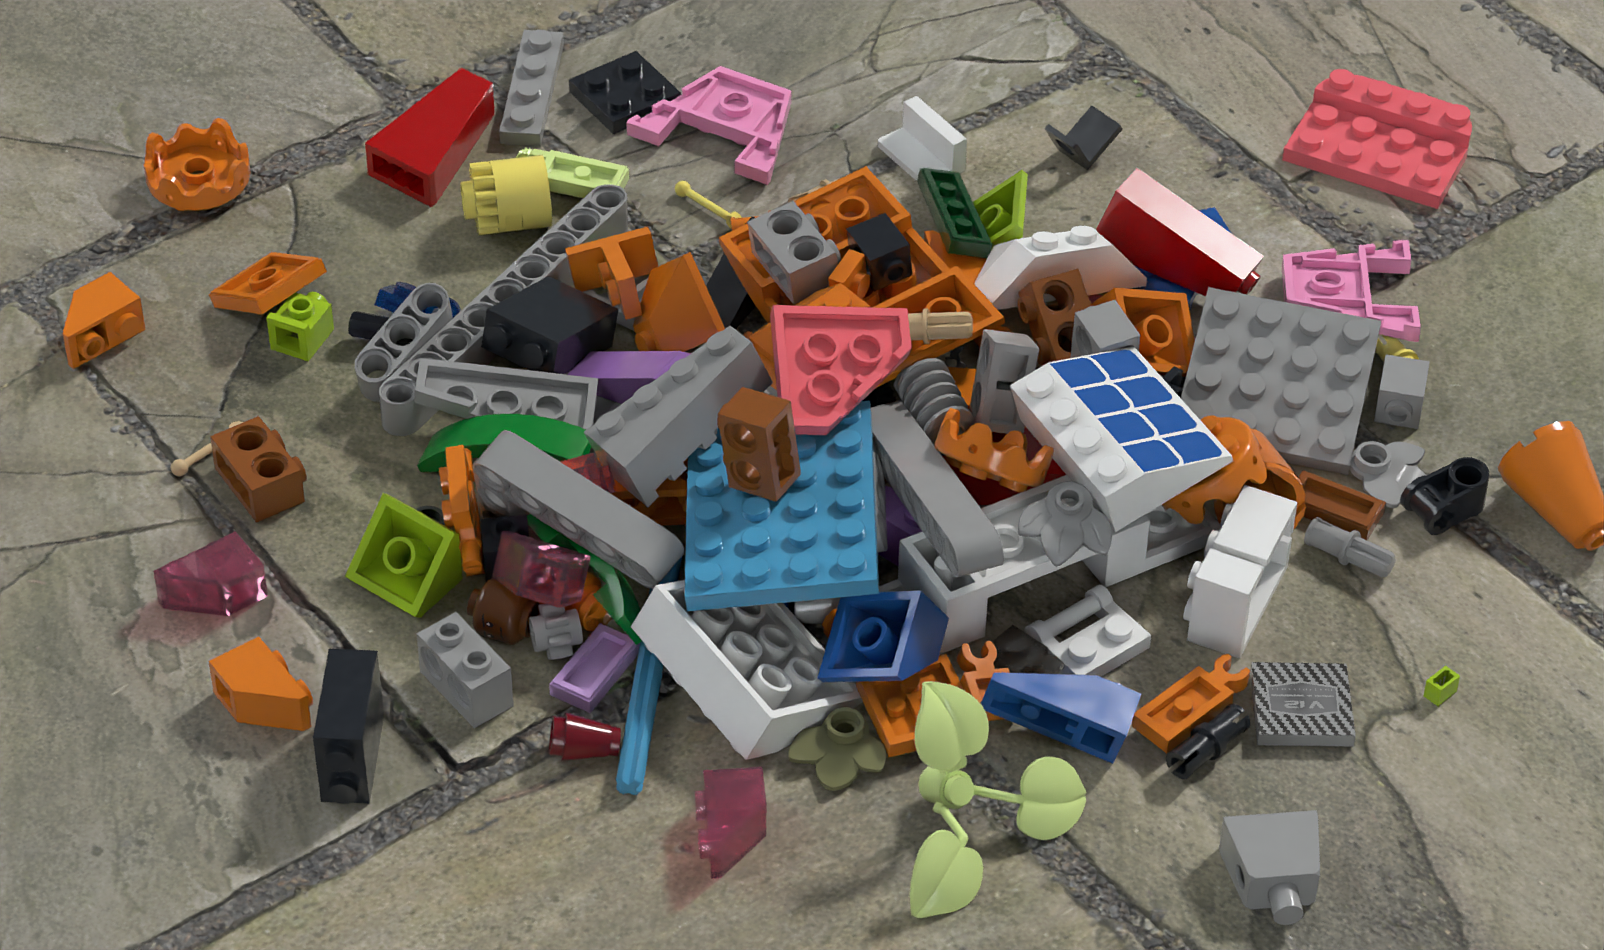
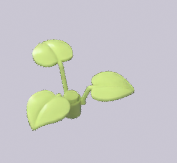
[910,681,1086,918]

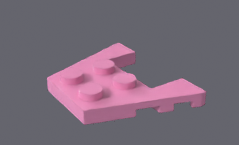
[626,66,791,185]
[1282,240,1421,342]

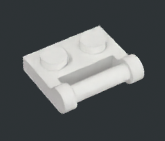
[1024,585,1151,677]

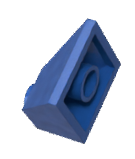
[817,591,949,682]

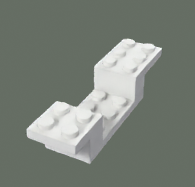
[879,475,1222,655]

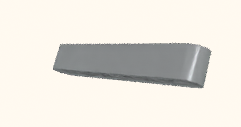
[871,400,1004,578]

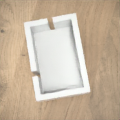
[1183,485,1297,659]

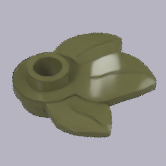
[789,707,886,791]

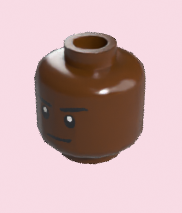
[467,578,540,645]

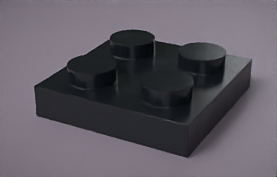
[569,51,681,135]

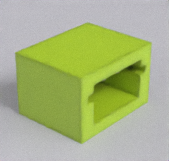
[1423,665,1460,706]

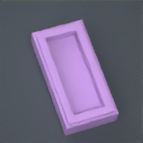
[549,623,640,713]

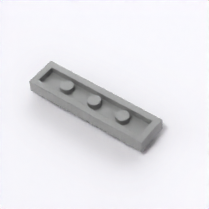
[499,30,564,147]

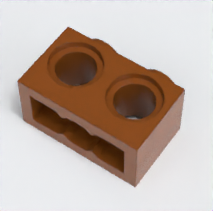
[1018,269,1091,365]
[717,387,801,502]
[210,416,307,523]

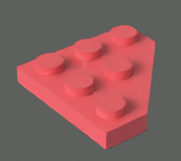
[770,305,912,435]

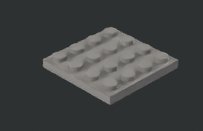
[1181,287,1381,475]

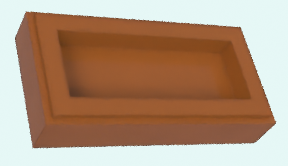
[1299,470,1386,540]

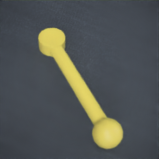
[675,181,742,228]

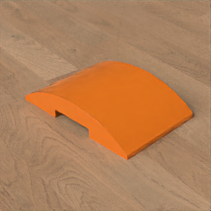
[718,166,1005,388]

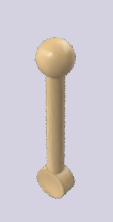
[170,421,243,477]

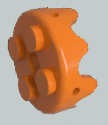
[143,118,251,211]
[934,408,1054,493]
[1161,415,1267,524]

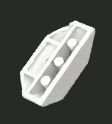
[974,226,1147,310]

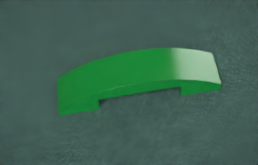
[417,414,592,472]
[527,514,642,645]

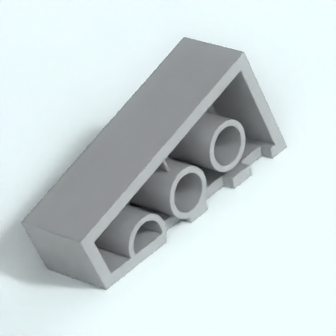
[584,326,773,508]

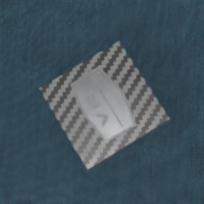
[1250,662,1356,747]

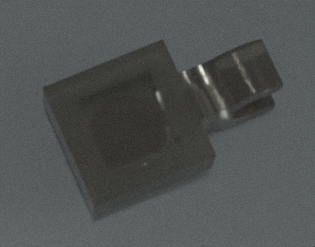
[981,625,1065,674]

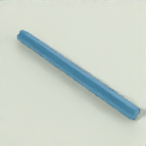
[616,541,683,796]

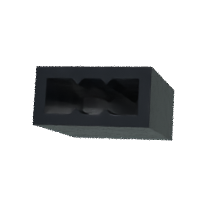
[481,276,619,374]
[313,649,384,804]

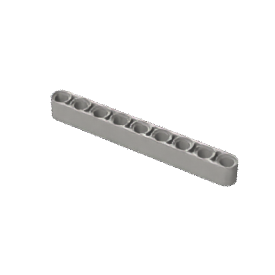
[379,184,628,436]

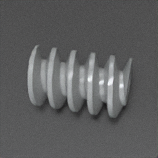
[893,358,974,456]

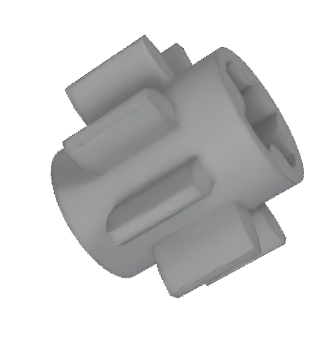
[529,601,583,660]

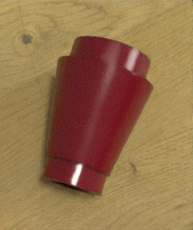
[549,713,621,761]

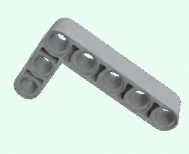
[472,430,685,589]

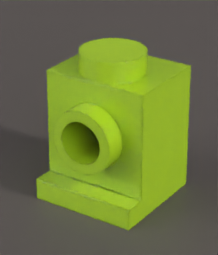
[266,292,334,362]

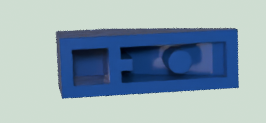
[980,672,1141,763]

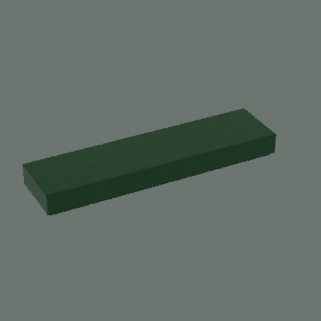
[917,168,992,258]

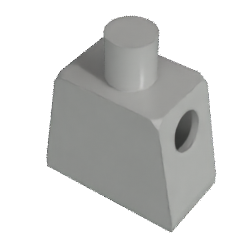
[1219,810,1320,925]

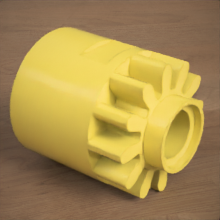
[460,155,552,235]

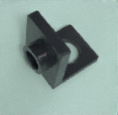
[1044,106,1123,170]

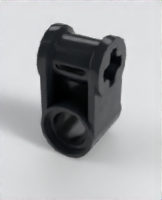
[1400,457,1489,535]

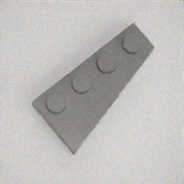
[414,358,598,456]

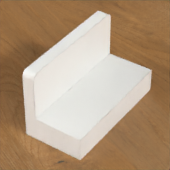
[878,96,967,181]

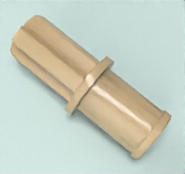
[908,308,973,344]

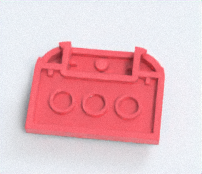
[1282,69,1472,209]

